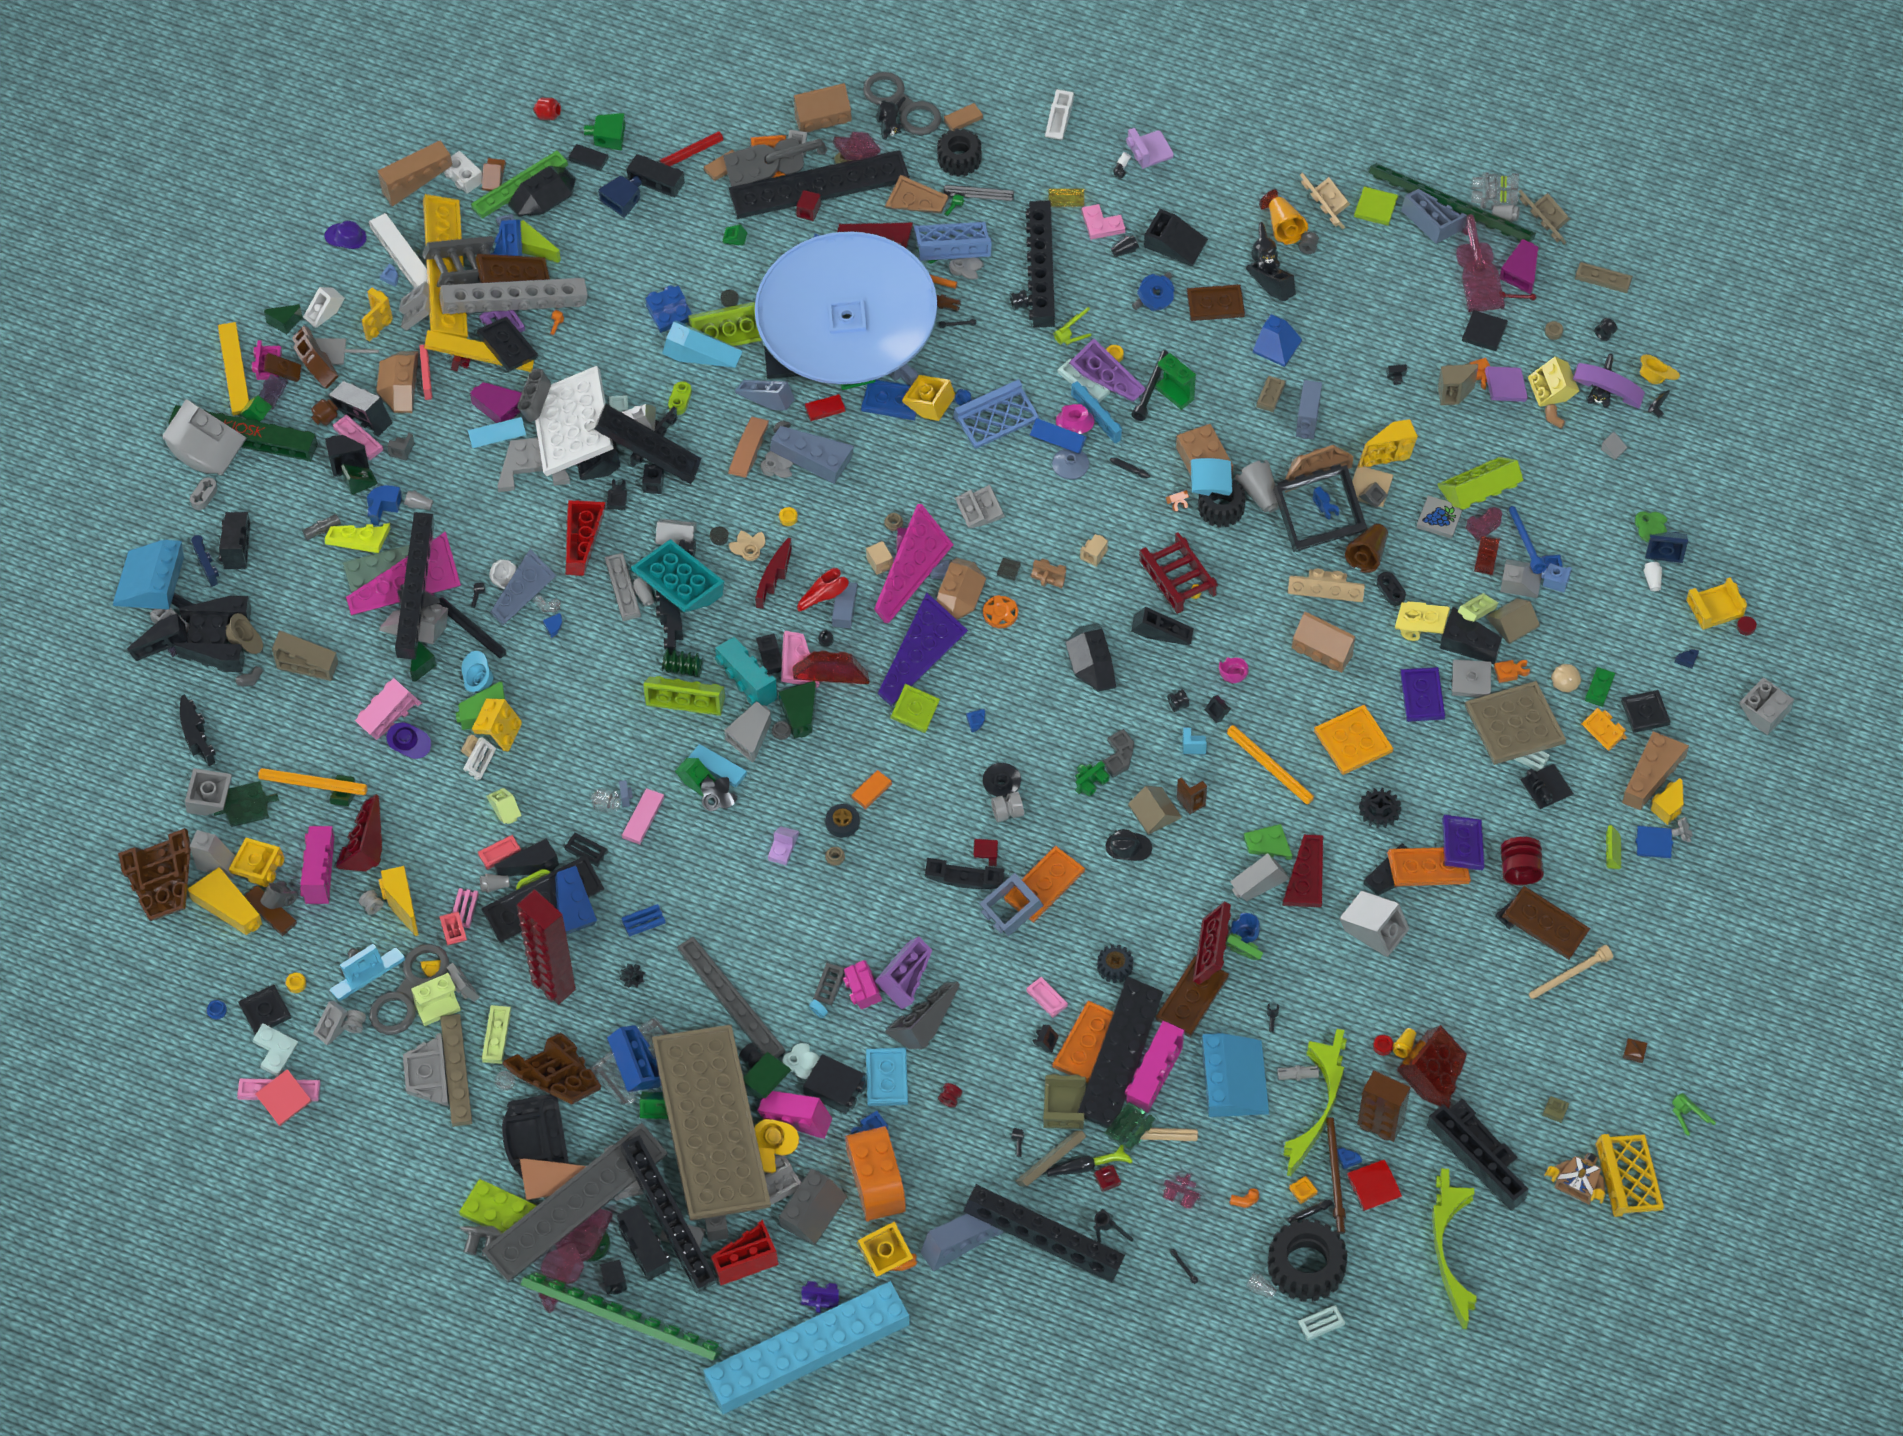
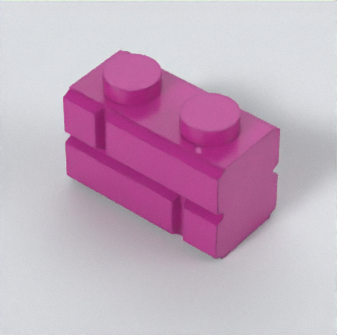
[843,960,882,1009]

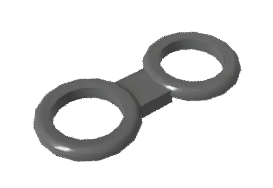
[863,72,942,136]
[370,944,449,1035]

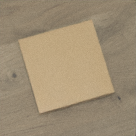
[1352,466,1393,508]

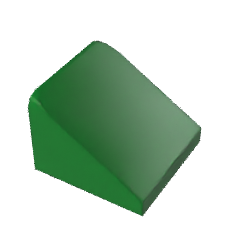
[722,224,747,246]

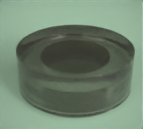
[721,289,739,307]
[710,526,729,546]

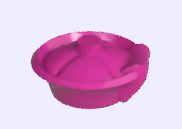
[1056,404,1095,434]

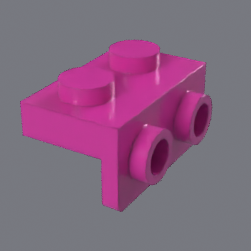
[252,340,282,380]

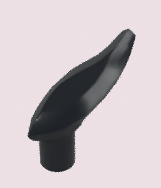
[1648,390,1670,418]

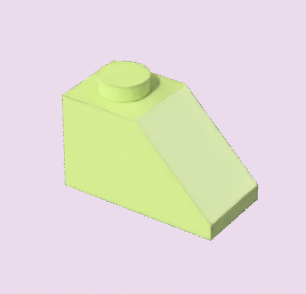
[487,788,522,824]

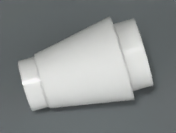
[1643,562,1662,591]

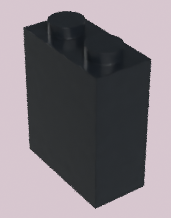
[803,1054,867,1114]

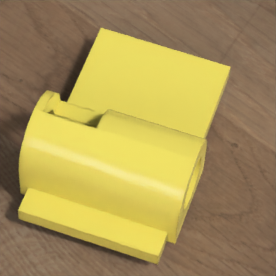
[1395,601,1450,641]

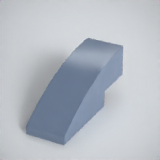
[832,582,858,629]

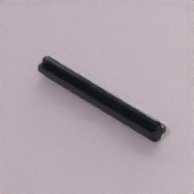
[437,597,506,658]

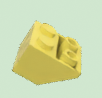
[1528,357,1580,407]

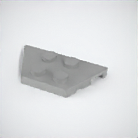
[403,1033,448,1106]

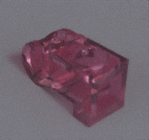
[1466,507,1503,541]

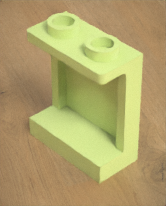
[411,973,461,1026]

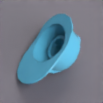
[462,651,494,692]

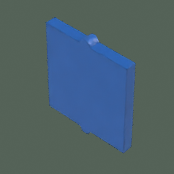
[1635,826,1674,858]

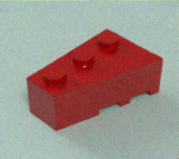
[711,1219,779,1286]

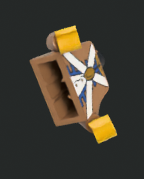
[1544,1153,1605,1205]

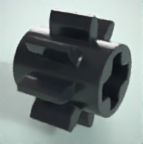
[620,963,645,988]

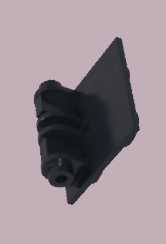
[1520,764,1574,810]

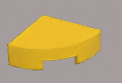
[421,960,441,978]

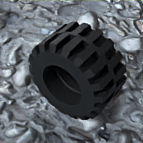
[937,128,982,177]
[1198,479,1246,527]

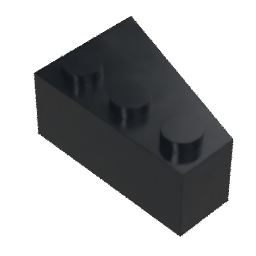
[1440,607,1502,664]

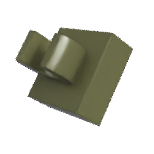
[1543,1096,1569,1123]

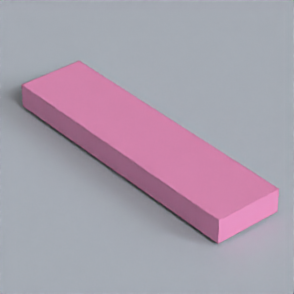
[237,1079,321,1101]

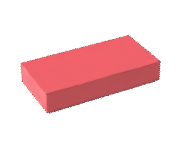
[478,835,521,870]

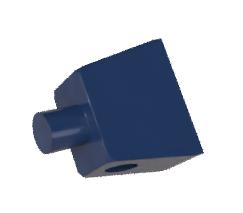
[598,176,642,218]

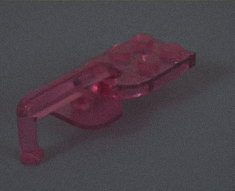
[1456,214,1505,312]
[538,1209,613,1313]

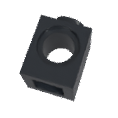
[642,464,664,494]
[600,1259,627,1295]

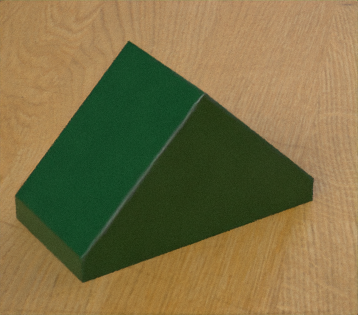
[264,304,303,335]
[341,464,378,495]
[410,641,437,682]

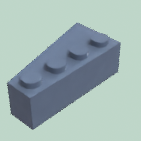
[770,426,854,484]
[920,1214,1004,1272]

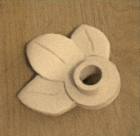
[729,530,765,561]

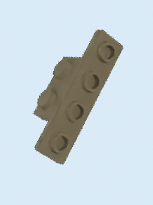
[1518,189,1570,245]

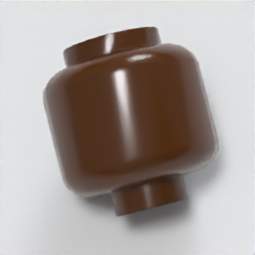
[311,399,339,426]

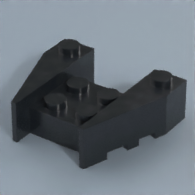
[174,596,252,672]

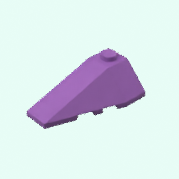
[1069,338,1146,402]

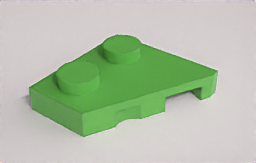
[1243,824,1292,860]
[1225,933,1263,960]

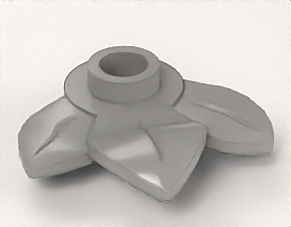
[949,257,984,279]
[761,451,794,478]

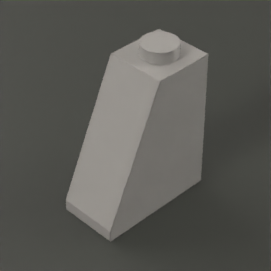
[724,702,771,763]
[190,830,235,879]
[1230,853,1290,901]

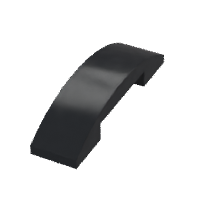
[925,858,1005,889]
[1449,1098,1518,1167]

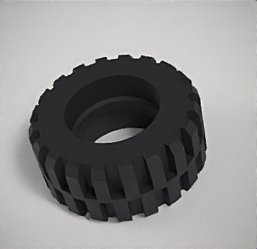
[1267,1219,1348,1302]

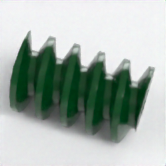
[662,649,703,677]

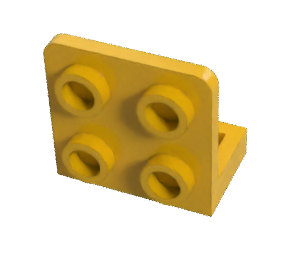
[362,287,393,341]
[472,698,522,752]

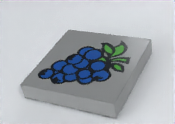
[1416,496,1463,539]

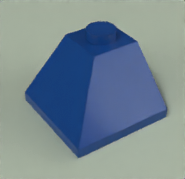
[1253,314,1302,367]

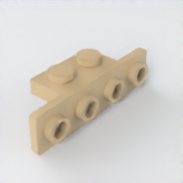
[1300,173,1350,230]
[1288,569,1365,602]

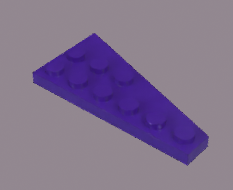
[877,592,968,706]

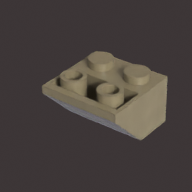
[1438,364,1478,406]

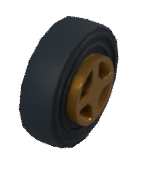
[825,804,860,838]

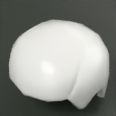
[489,560,517,589]

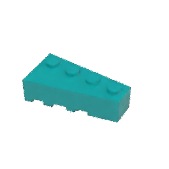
[715,637,778,706]

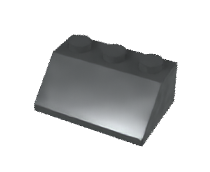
[779,1168,847,1246]

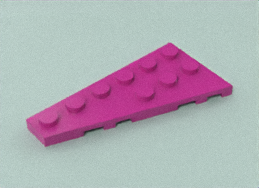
[874,504,954,623]
[346,531,461,616]

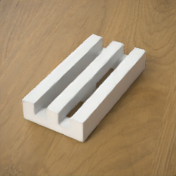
[463,737,496,780]

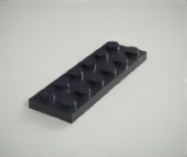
[594,403,702,484]
[481,855,604,943]

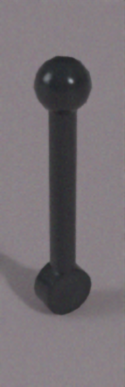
[939,319,976,328]
[1170,1249,1198,1284]

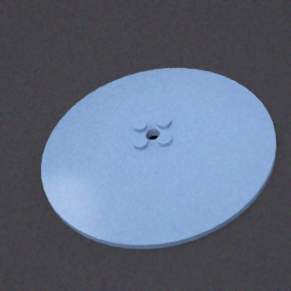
[755,232,937,384]

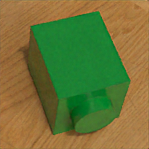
[240,395,272,422]

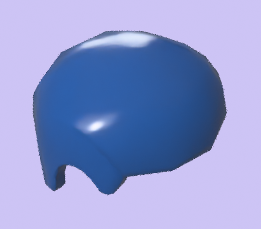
[1230,913,1261,943]

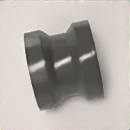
[1299,232,1319,254]

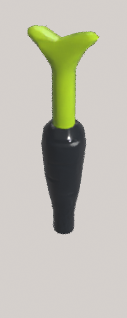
[1046,1144,1133,1177]

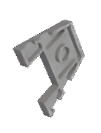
[498,437,570,492]

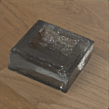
[997,558,1021,581]

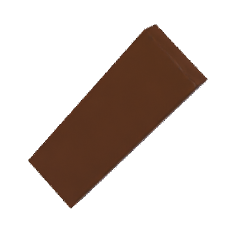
[244,885,297,936]

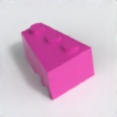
[758,1091,833,1139]

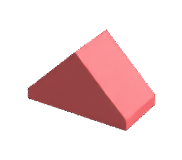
[439,912,467,946]

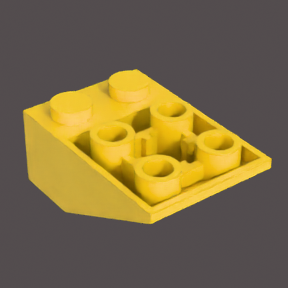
[1358,419,1418,468]

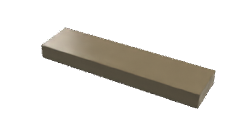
[1015,1131,1086,1187]

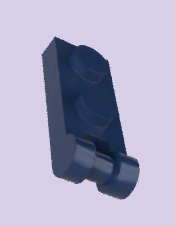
[191,535,219,587]

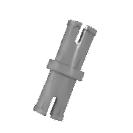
[1277,1065,1319,1081]

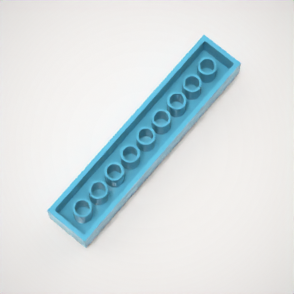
[703,1281,910,1414]

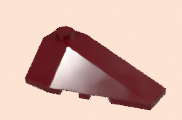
[336,794,382,872]

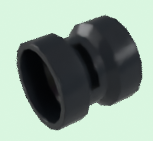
[739,1043,765,1069]

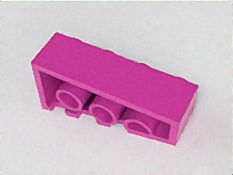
[1125,1021,1185,1113]

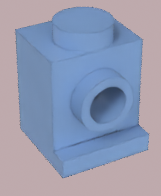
[1541,563,1572,593]

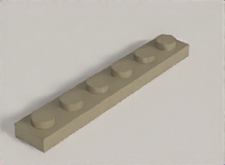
[440,1014,473,1127]

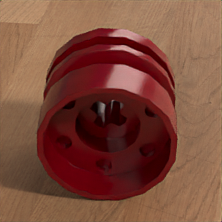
[1500,837,1544,885]

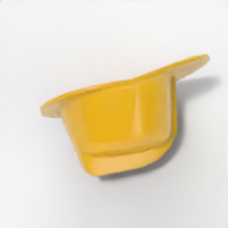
[1640,354,1680,384]
[754,1119,799,1155]

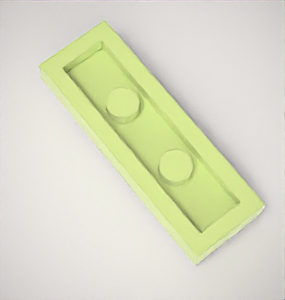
[1458,593,1499,622]
[482,1005,511,1064]

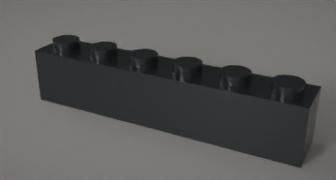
[1427,1104,1529,1211]

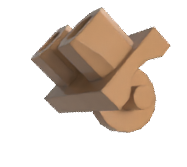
[1031,558,1066,588]

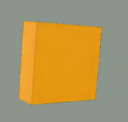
[1289,1176,1318,1204]

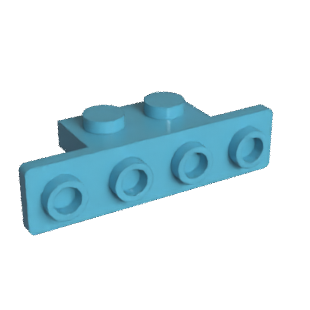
[330,944,405,1001]

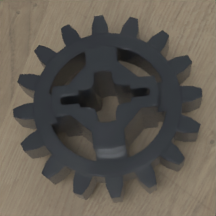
[1359,788,1401,828]

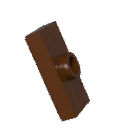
[264,353,301,382]

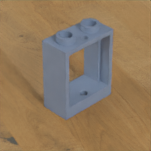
[1296,380,1322,439]
[980,873,1044,937]

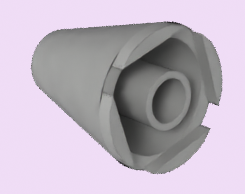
[1235,460,1279,513]

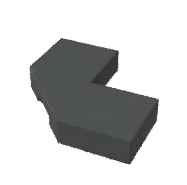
[1102,729,1134,778]

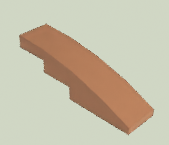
[728,417,769,478]

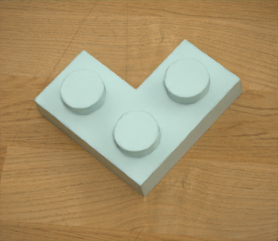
[253,1024,298,1077]

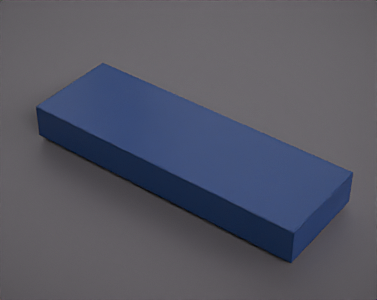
[1030,418,1087,454]

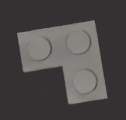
[447,962,480,1002]

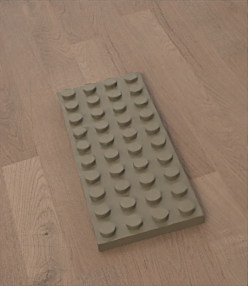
[652,1025,771,1221]

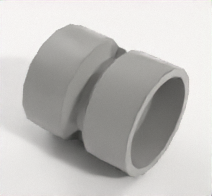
[991,792,1024,823]

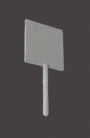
[315,338,379,365]

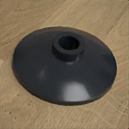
[983,763,1021,797]

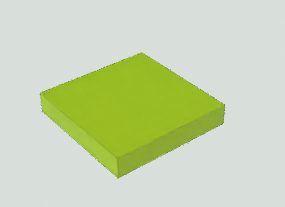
[1354,187,1398,226]
[890,684,940,733]

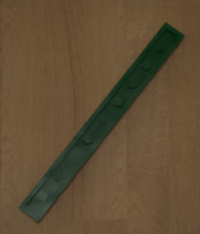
[1368,163,1536,242]

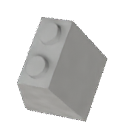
[1339,891,1409,957]

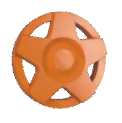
[983,595,1018,629]

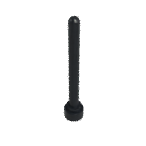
[1132,350,1168,421]

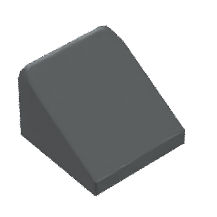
[1359,482,1388,508]

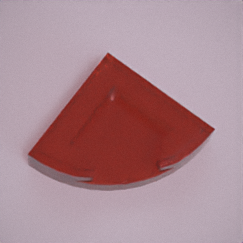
[1259,189,1278,210]

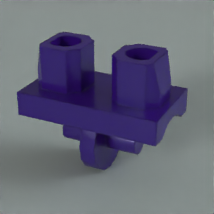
[801,1281,839,1313]

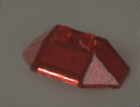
[792,651,870,684]

